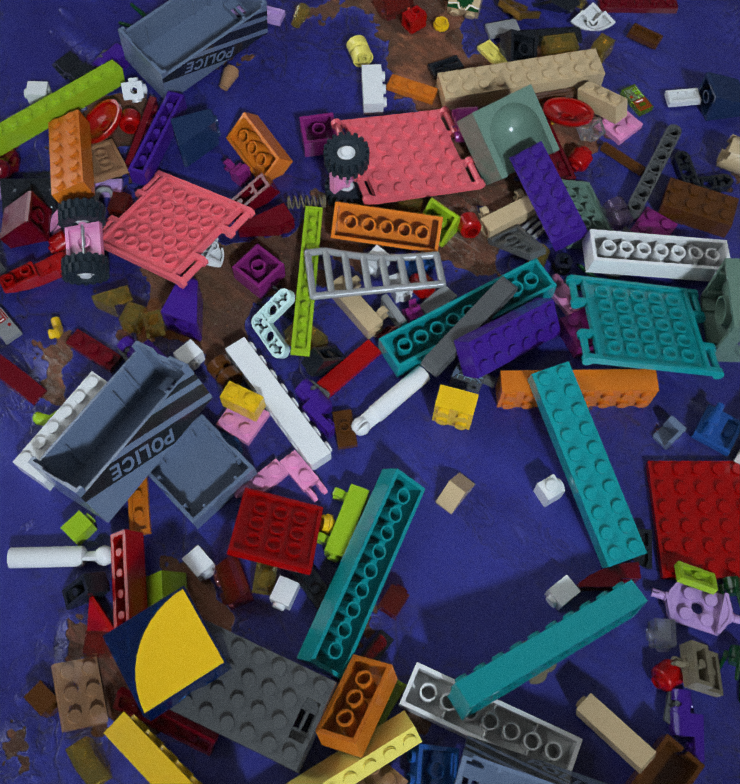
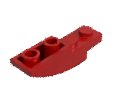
[0,249,66,293]

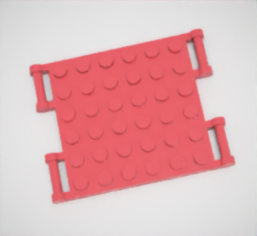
[331,106,486,206]
[102,170,255,289]

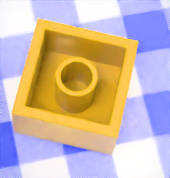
[432,384,479,430]

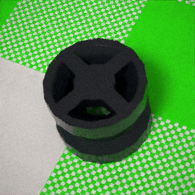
[552,253,573,276]

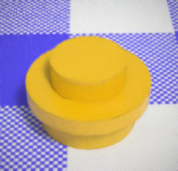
[433,16,449,32]
[319,514,335,534]

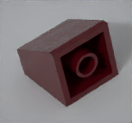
[0,191,52,248]

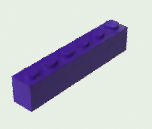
[128,91,187,186]

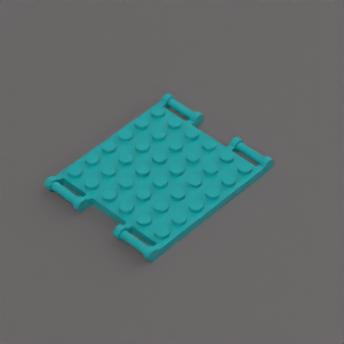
[566,275,724,379]

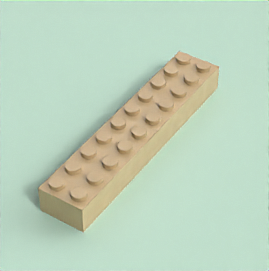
[436,48,605,111]

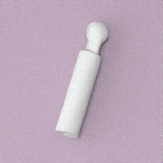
[351,365,430,436]
[7,545,111,568]

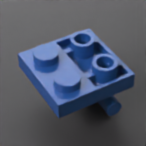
[691,403,740,456]

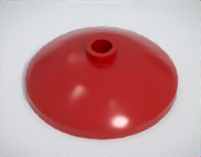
[543,97,594,128]
[86,99,122,144]

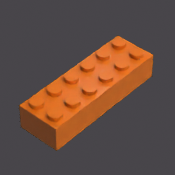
[48,109,95,204]
[331,201,443,252]

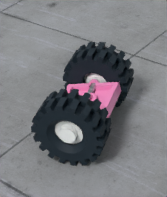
[323,132,369,209]
[57,198,110,286]

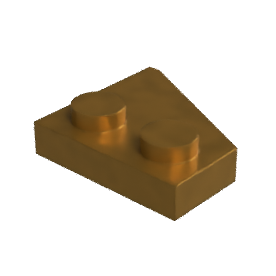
[498,0,541,21]

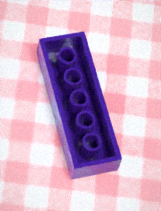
[509,141,587,252]
[454,298,561,379]

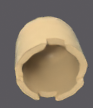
[716,134,740,176]

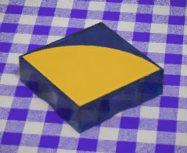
[103,586,232,721]

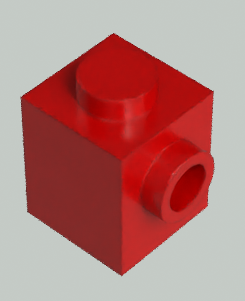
[402,5,427,35]

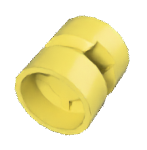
[346,35,373,68]

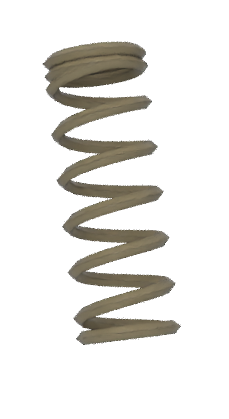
[287,194,326,209]

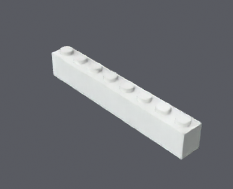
[225,337,332,471]

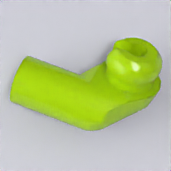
[32,410,57,426]

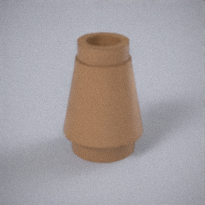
[219,65,239,91]

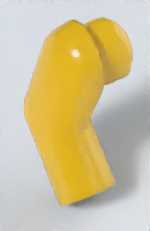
[48,317,64,339]

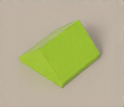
[423,197,461,247]
[146,570,188,620]

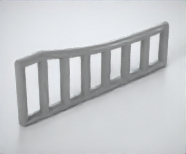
[304,247,446,300]

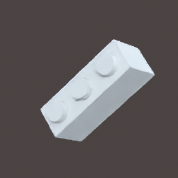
[361,64,387,115]

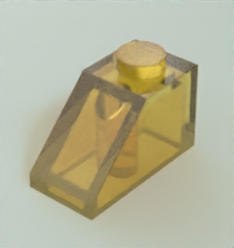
[65,736,113,784]

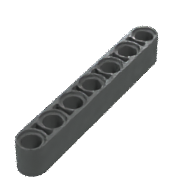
[624,124,682,221]
[421,276,518,377]

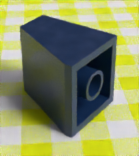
[698,72,740,121]
[170,109,221,167]

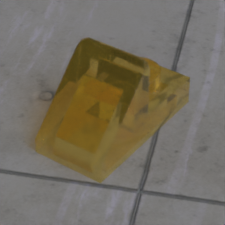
[91,285,133,317]
[252,562,278,596]

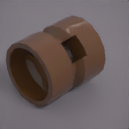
[207,354,243,390]

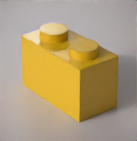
[220,381,266,422]

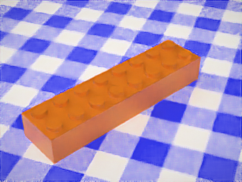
[495,369,659,409]

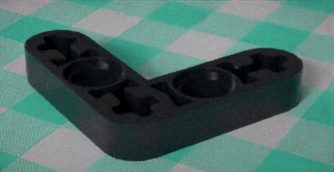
[672,151,733,192]

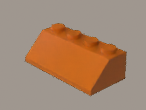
[226,112,293,180]

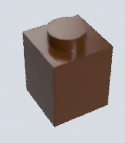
[23,680,58,718]

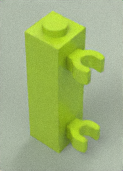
[317,484,370,563]

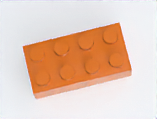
[315,654,398,758]

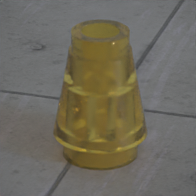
[291,3,310,28]

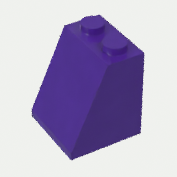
[160,275,203,342]

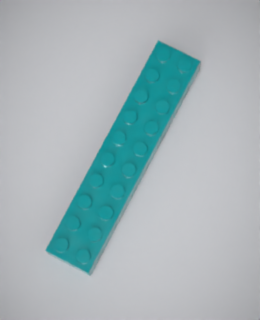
[378,258,557,378]
[527,361,647,568]
[297,468,425,680]
[448,579,648,721]

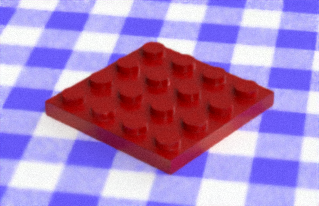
[227,487,323,575]

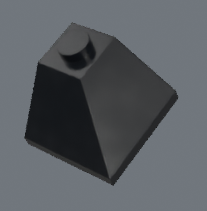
[532,0,580,14]
[500,29,538,62]

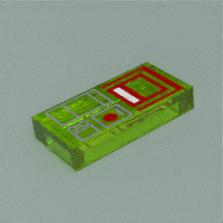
[620,84,654,116]

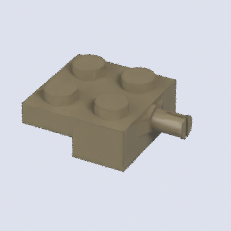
[670,640,723,698]

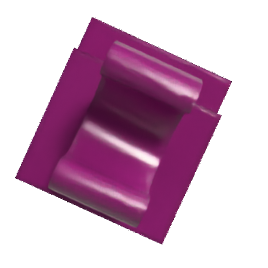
[222,158,252,187]
[402,298,424,324]

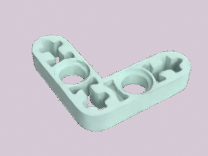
[251,288,295,359]

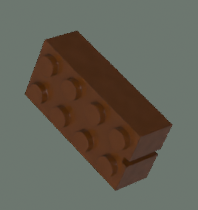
[658,178,739,238]
[625,734,705,784]

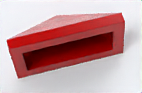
[87,596,114,636]

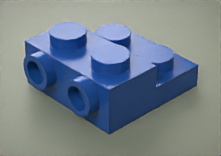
[405,744,459,784]

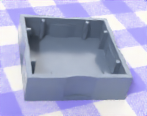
[148,414,257,529]

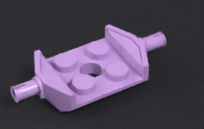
[651,582,740,636]

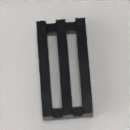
[427,55,464,80]

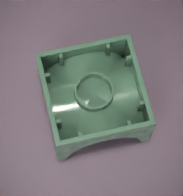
[700,258,740,362]

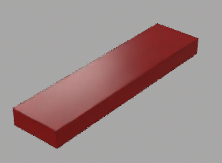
[316,339,381,398]

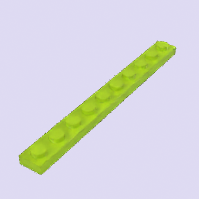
[290,206,323,357]

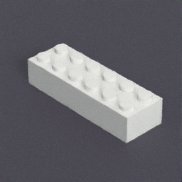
[13,371,107,491]

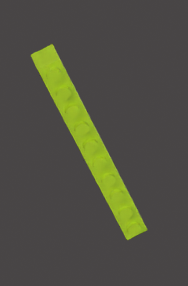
[0,60,125,156]

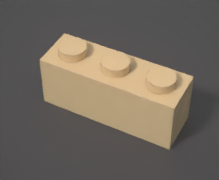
[578,81,628,124]

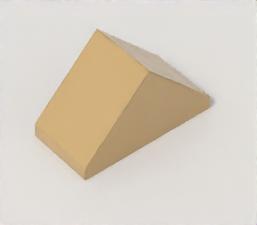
[435,472,475,514]

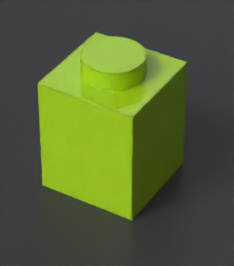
[60,510,98,546]

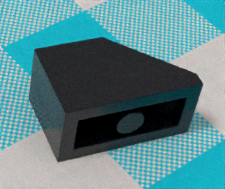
[301,345,346,377]
[62,571,110,610]

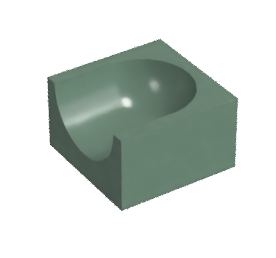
[456,84,560,186]

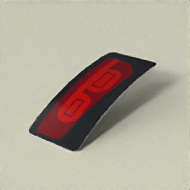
[360,630,394,661]

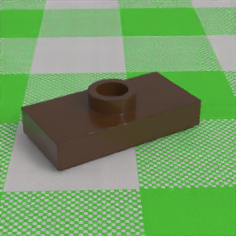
[627,23,663,50]
[332,409,358,450]

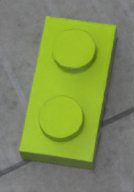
[674,561,718,595]

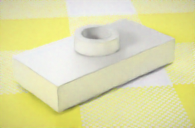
[664,88,702,107]

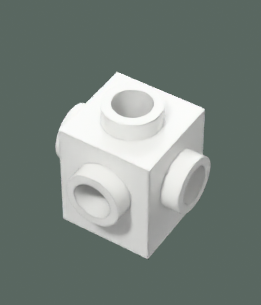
[121,77,148,103]

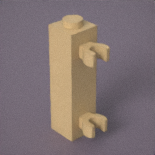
[478,188,537,241]
[332,275,389,339]
[576,693,656,774]

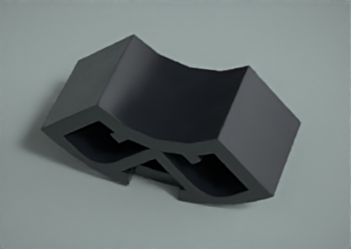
[52,51,94,82]

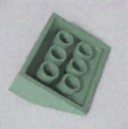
[561,179,614,249]

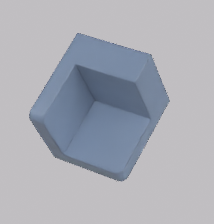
[652,416,687,450]

